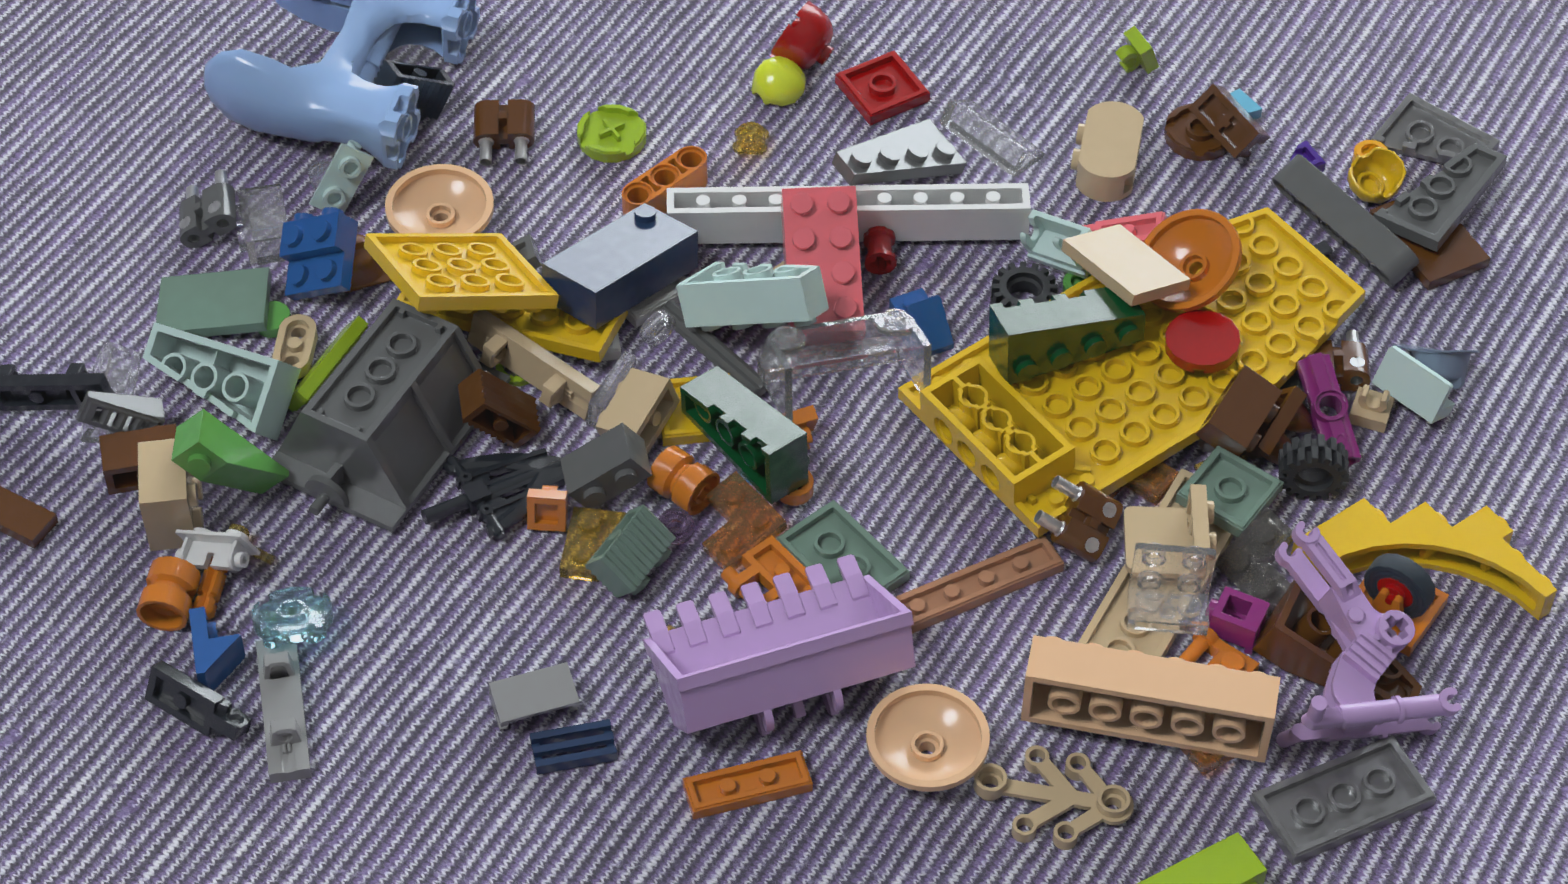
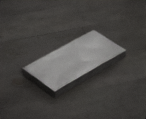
[1250,735,1437,866]

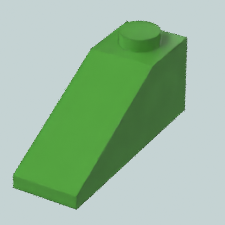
[171,409,289,494]

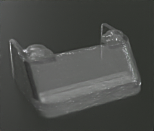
[757,308,931,421]

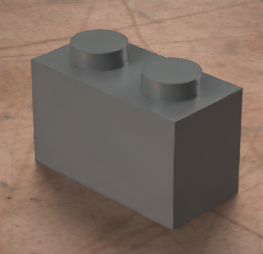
[560,422,652,511]

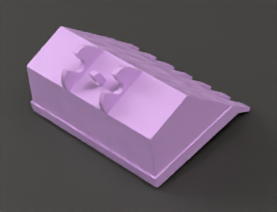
[643,554,916,736]

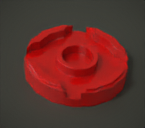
[1165,310,1241,374]

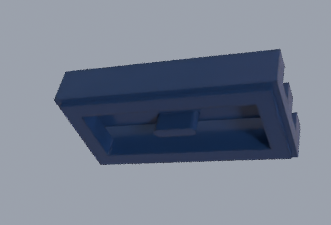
[529,719,618,775]

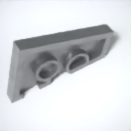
[1371,92,1500,164]

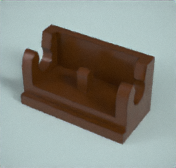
[1188,83,1270,159]

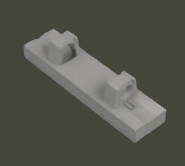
[255,635,312,783]

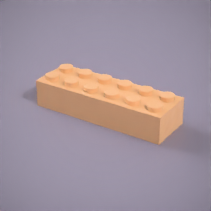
[1021,635,1281,763]

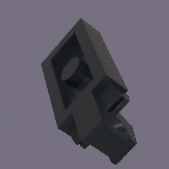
[145,661,252,741]

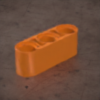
[622,146,708,215]

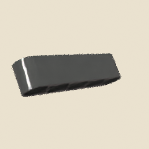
[1272,154,1419,288]

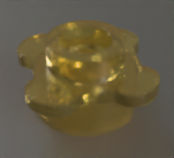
[732,122,769,155]

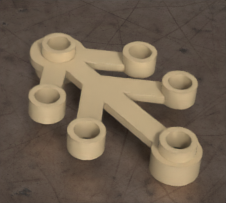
[973,745,1134,850]

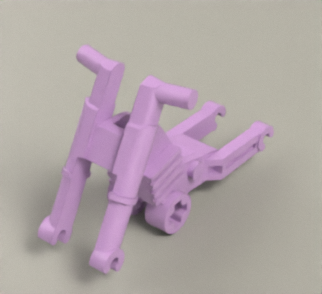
[1275,521,1462,748]

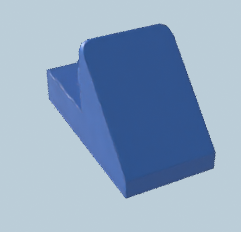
[889,288,954,360]
[189,607,246,691]

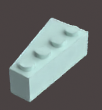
[676,262,829,331]
[142,322,301,441]

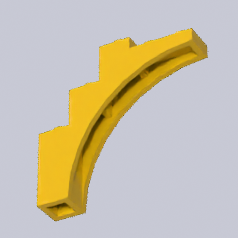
[1291,498,1557,620]

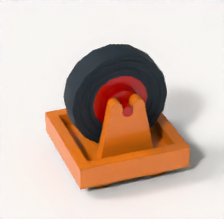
[1359,553,1449,657]

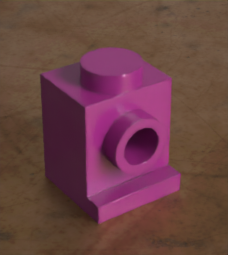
[1204,586,1270,655]

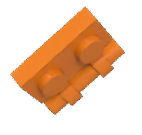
[721,535,811,602]

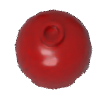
[770,1,834,71]

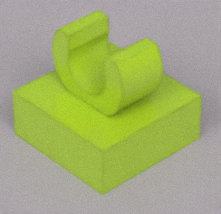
[1115,26,1159,74]

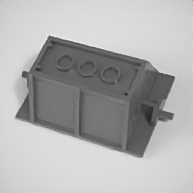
[272,298,511,533]

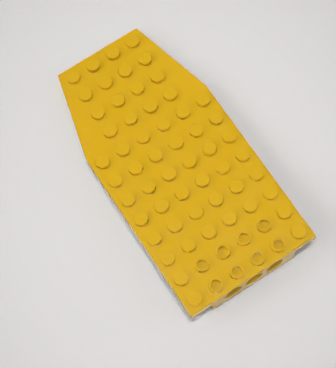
[898,207,1366,538]

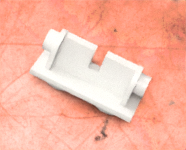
[175,527,261,572]

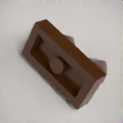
[1243,386,1313,465]

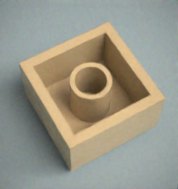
[138,439,204,551]

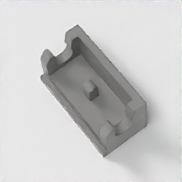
[489,662,580,730]

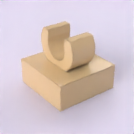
[1349,384,1395,433]

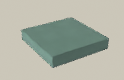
[1175,446,1284,539]

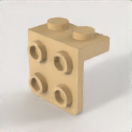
[1123,484,1217,576]

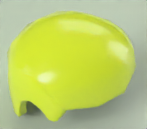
[751,56,806,106]

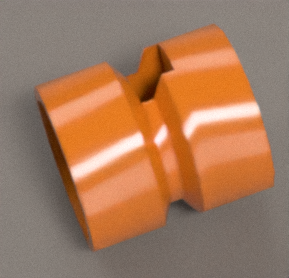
[647,445,720,516]
[136,556,201,631]

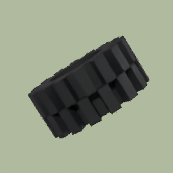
[990,261,1058,308]
[1278,434,1349,501]

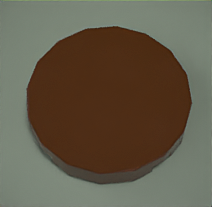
[1164,103,1228,161]

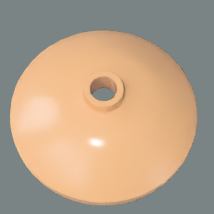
[385,164,494,233]
[866,684,990,792]

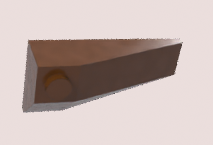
[1252,580,1422,701]

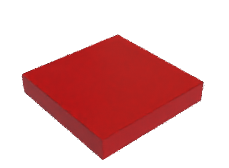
[835,50,930,126]

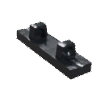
[0,363,115,411]

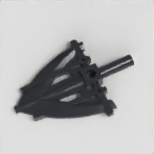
[421,448,565,540]

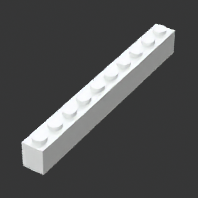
[667,183,1031,244]

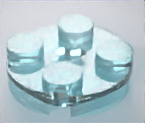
[251,587,333,649]

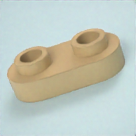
[272,314,318,379]

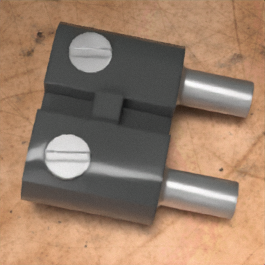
[179,169,236,248]

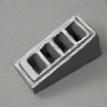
[77,391,165,433]

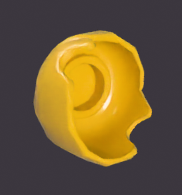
[1347,147,1406,204]

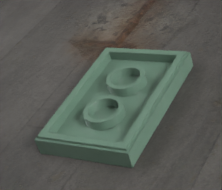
[156,267,272,337]
[775,500,910,593]

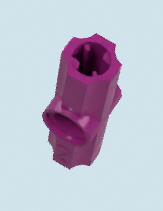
[1297,353,1361,467]

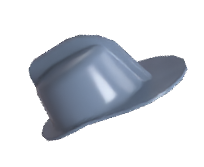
[1391,343,1479,389]

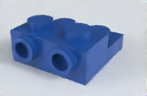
[279,207,358,301]

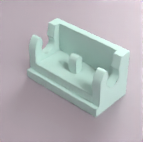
[1020,209,1092,279]

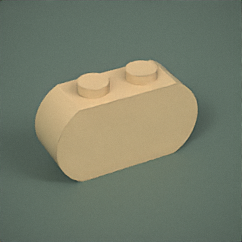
[1071,101,1144,202]

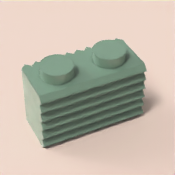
[585,504,676,598]

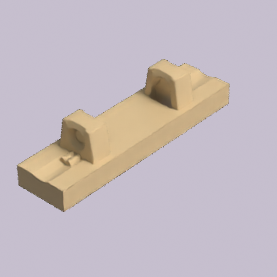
[467,310,601,420]

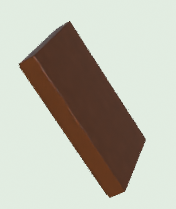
[1369,200,1491,290]

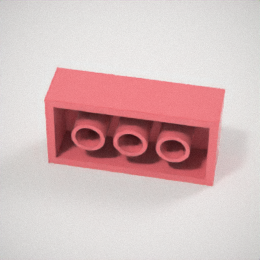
[781,186,865,343]

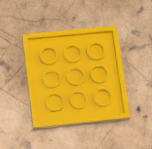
[364,233,559,314]

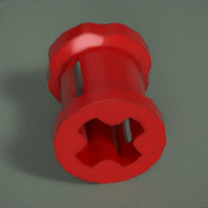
[863,226,897,274]

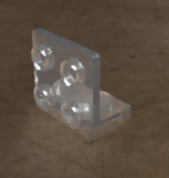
[1127,542,1216,636]

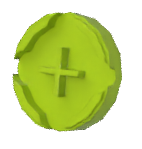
[577,104,647,163]

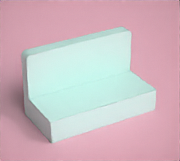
[1371,346,1455,424]

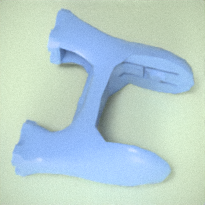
[203,0,480,170]

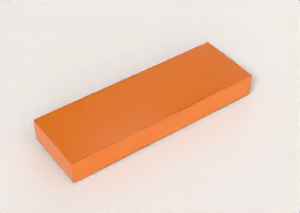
[682,750,813,820]

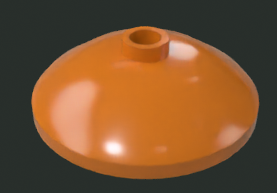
[1144,209,1242,312]

